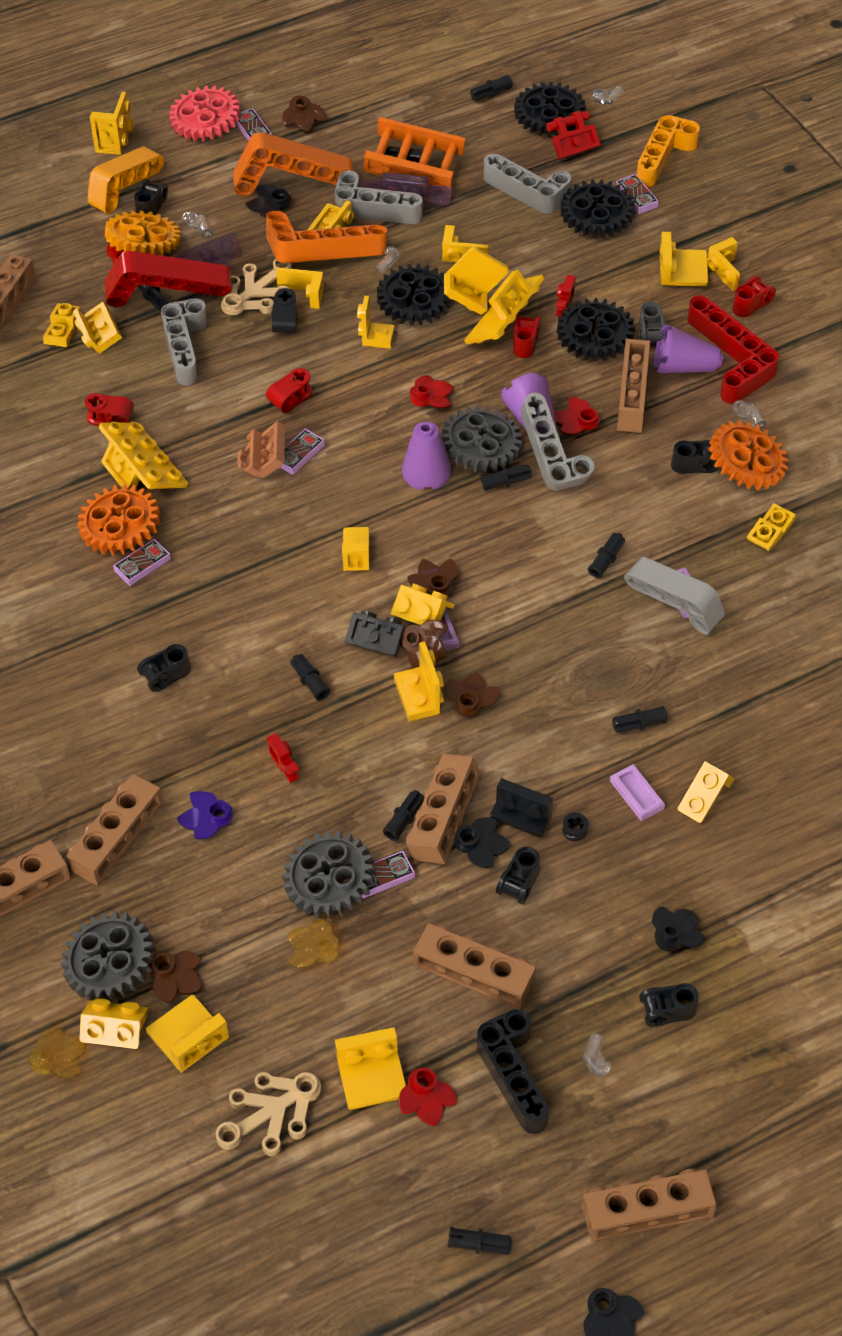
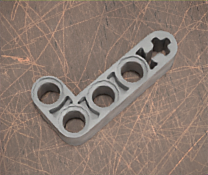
[483,154,572,214]
[335,170,423,224]
[161,299,208,386]
[520,393,594,491]
[624,557,725,635]

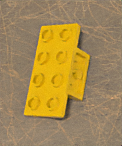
[464,270,545,345]
[98,422,189,490]

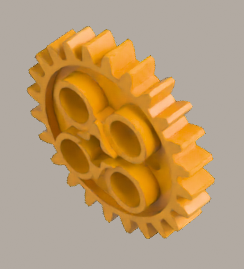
[105,210,181,256]

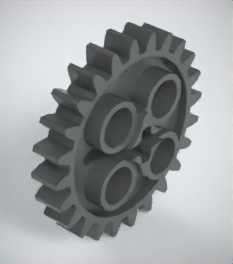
[441,405,522,473]
[282,830,376,919]
[60,911,156,1002]

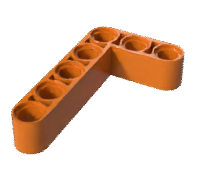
[233,132,354,197]
[266,211,388,263]

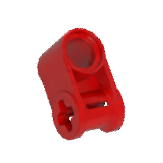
[732,275,776,317]
[513,314,541,358]
[265,368,312,413]
[85,393,134,426]

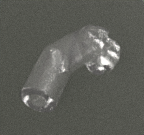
[591,86,624,105]
[183,211,212,238]
[375,246,401,274]
[733,400,766,429]
[583,1033,611,1077]

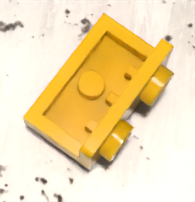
[307,200,354,230]
[73,302,122,354]
[390,583,455,625]
[80,999,148,1049]

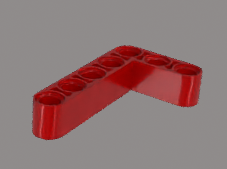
[104,251,232,307]
[687,295,779,404]

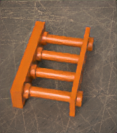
[364,117,466,193]

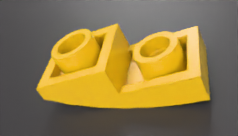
[43,303,80,347]
[747,503,796,551]

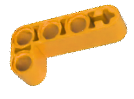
[637,115,700,188]
[88,146,164,214]

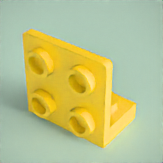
[90,92,134,155]
[660,232,708,286]
[394,641,444,722]
[146,995,229,1073]
[335,1027,406,1110]

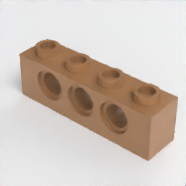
[0,253,36,331]
[617,339,650,433]
[406,754,481,864]
[66,773,163,886]
[0,840,70,917]
[413,923,536,1009]
[582,1169,716,1242]

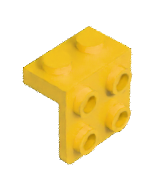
[444,247,509,315]

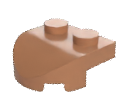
[237,421,286,478]

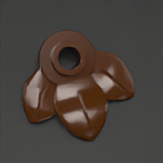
[282,96,326,133]
[407,559,458,596]
[401,620,448,668]
[446,672,500,717]
[149,951,201,1003]

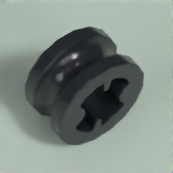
[562,813,588,842]

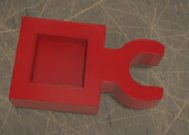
[555,275,576,317]
[267,733,300,783]

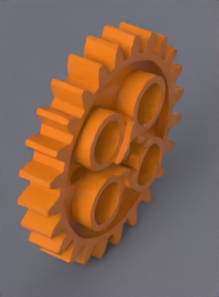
[708,420,789,491]
[77,484,161,556]

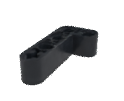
[477,1009,548,1134]

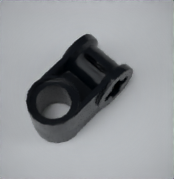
[134,179,168,216]
[272,288,297,333]
[671,440,720,474]
[137,644,191,692]
[496,846,540,905]
[639,983,698,1027]

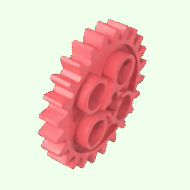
[169,85,241,142]

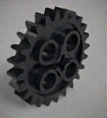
[514,82,586,137]
[561,179,635,238]
[377,263,453,326]
[557,298,635,362]

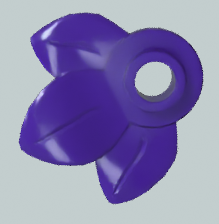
[177,791,233,839]

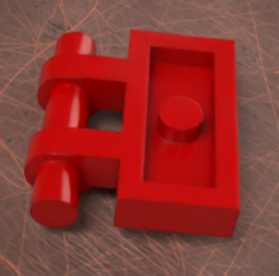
[546,111,601,160]

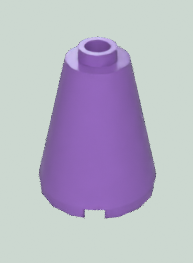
[653,324,723,373]
[501,373,558,434]
[402,422,451,490]

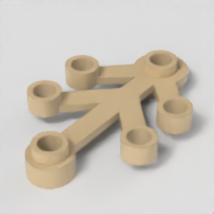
[221,259,292,315]
[216,1072,321,1156]

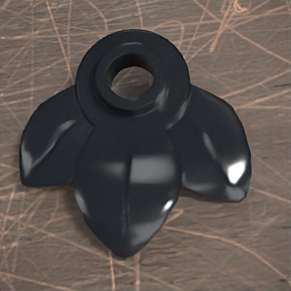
[246,185,291,217]
[454,817,511,868]
[652,906,706,951]
[583,1288,645,1336]

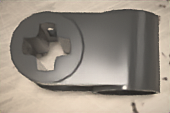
[639,301,665,344]

